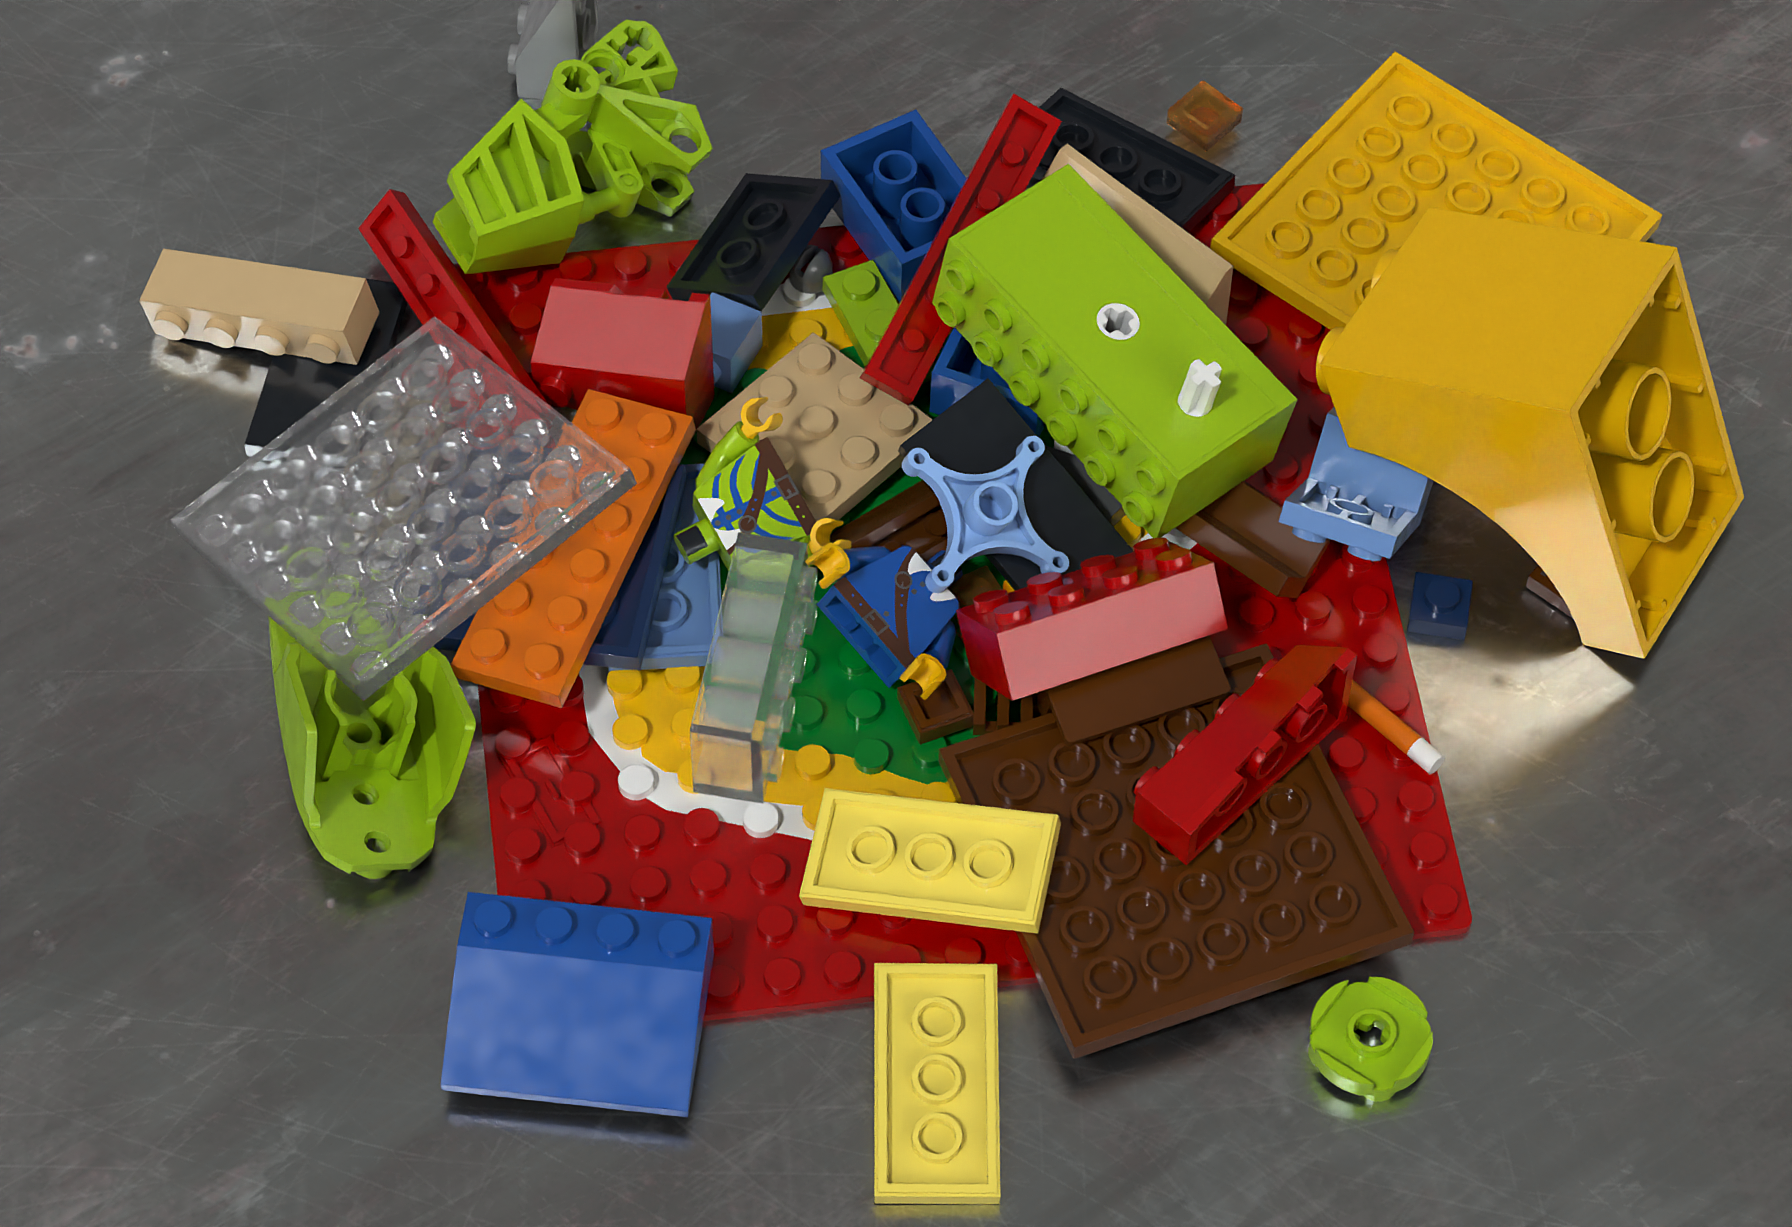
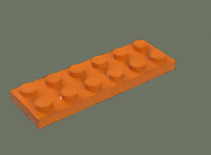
[450,389,696,708]

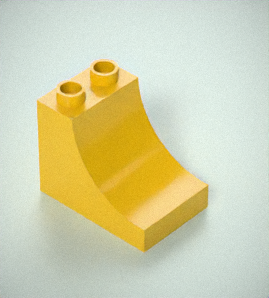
[1316,207,1744,659]

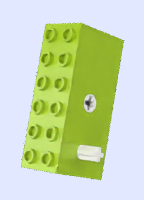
[932,163,1298,538]

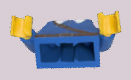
[805,543,963,700]

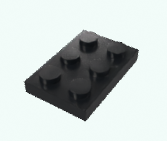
[666,173,841,312]

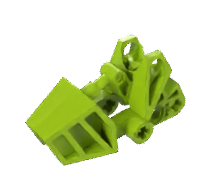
[432,20,713,274]

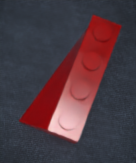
[1133,645,1357,865]

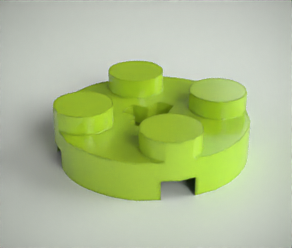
[1308,977,1433,1102]

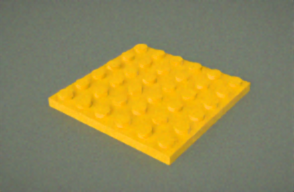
[1210,51,1662,330]

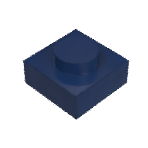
[1407,572,1473,640]

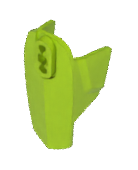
[268,594,476,879]

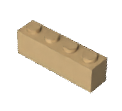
[139,248,379,365]

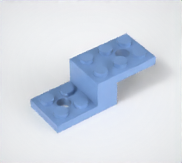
[1279,407,1433,561]

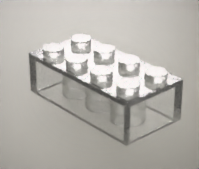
[690,532,818,804]

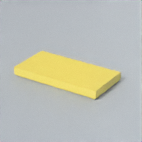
[799,788,1061,934]
[874,963,1001,1204]

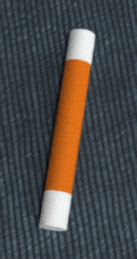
[1348,680,1445,774]

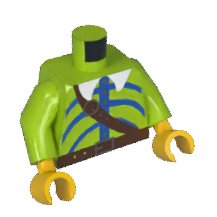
[673,397,851,580]

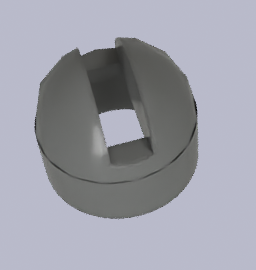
[789,245,833,294]

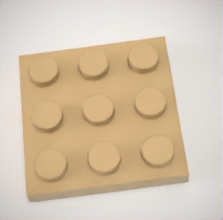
[696,332,933,522]

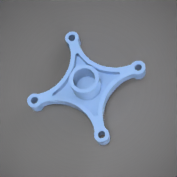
[902,436,1069,593]

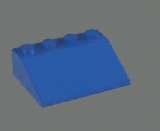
[441,892,714,1117]

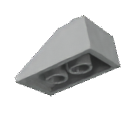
[507,0,599,100]

